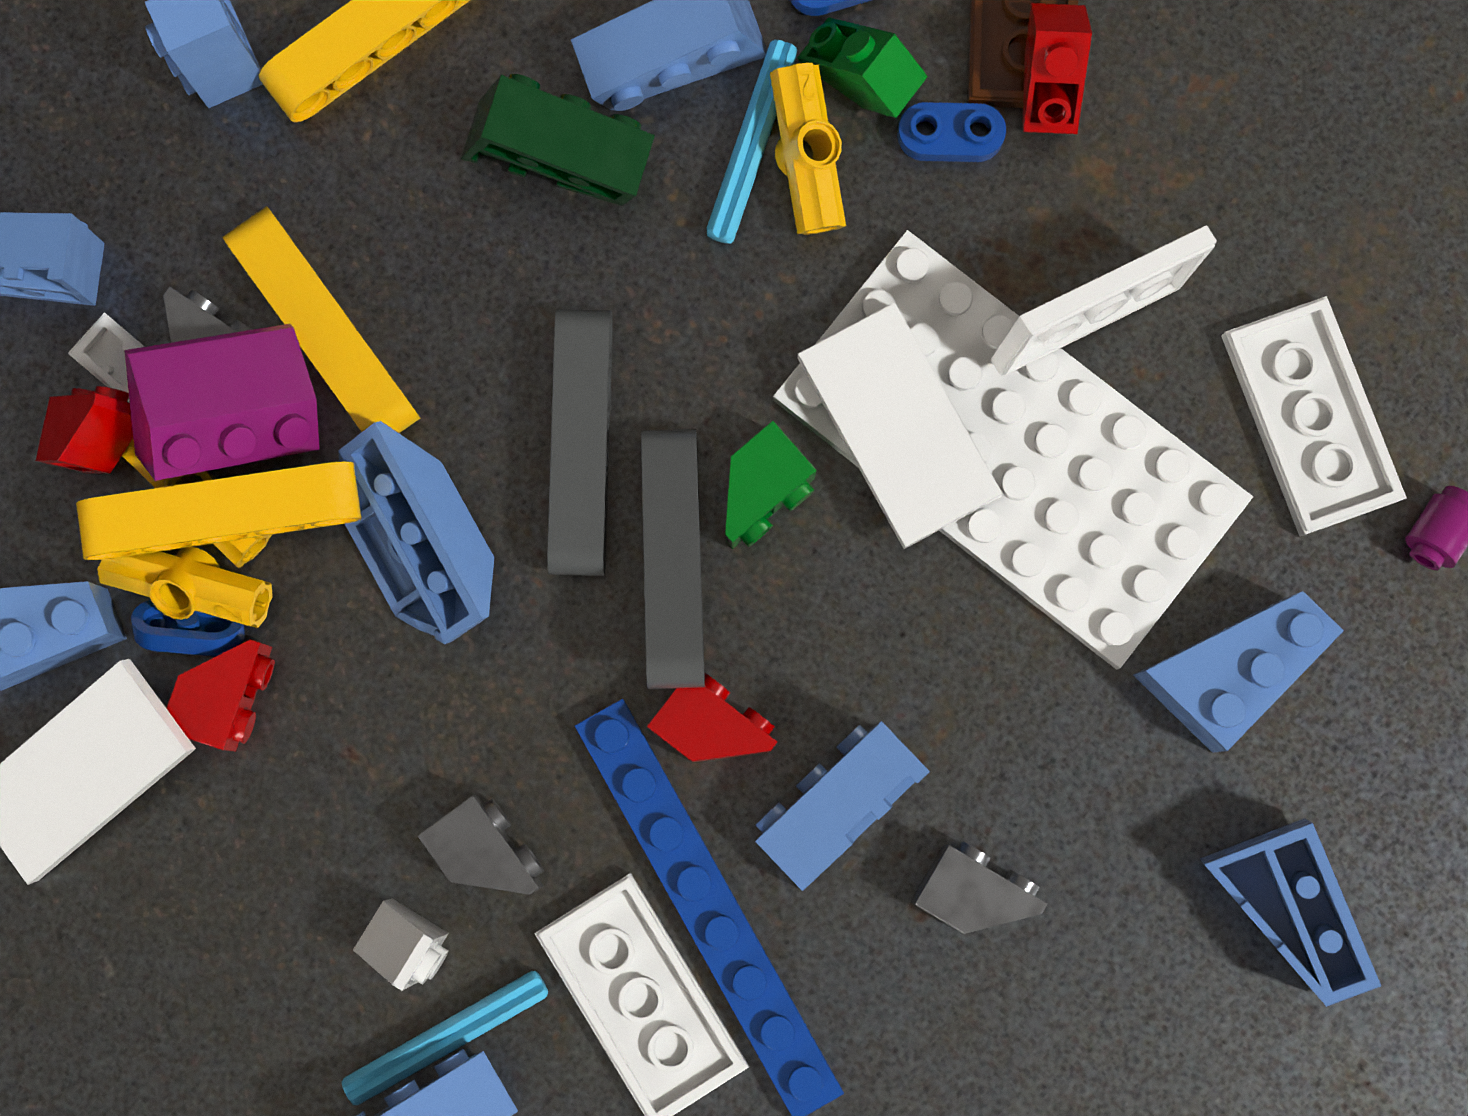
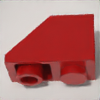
[1023,3,1092,134]
[35,386,133,474]
[166,639,275,752]
[647,673,777,762]

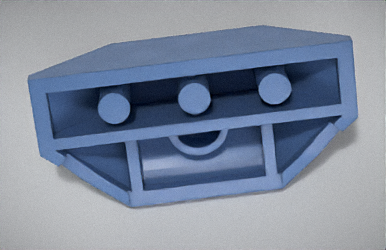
[338,421,494,644]

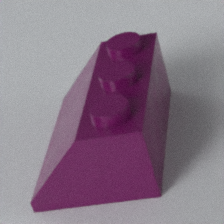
[124,324,319,481]

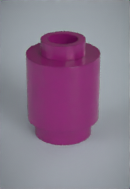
[1405,486,1468,571]

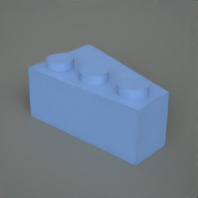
[145,0,263,109]
[571,0,767,111]
[0,212,105,306]
[0,581,127,691]
[1133,591,1344,753]
[755,721,930,891]
[1200,818,1381,1007]
[355,1049,518,1116]

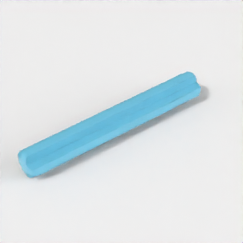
[706,39,797,244]
[341,971,548,1105]

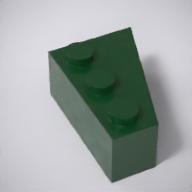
[461,74,655,206]

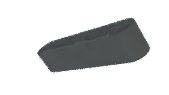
[547,309,612,576]
[641,428,705,689]

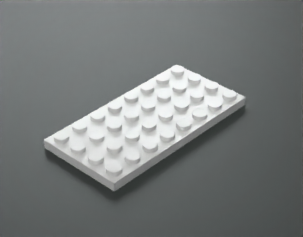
[773,230,1253,670]

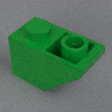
[797,17,928,118]
[725,421,817,549]

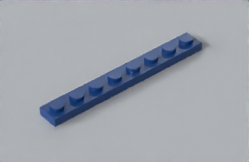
[575,699,844,1116]

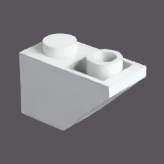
[353,898,449,991]

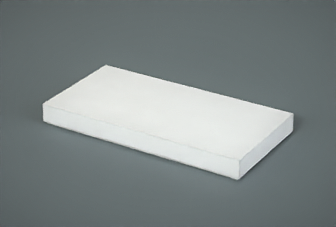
[991,225,1217,375]
[1221,296,1407,537]
[798,302,1003,549]
[0,659,196,885]
[534,873,749,1116]

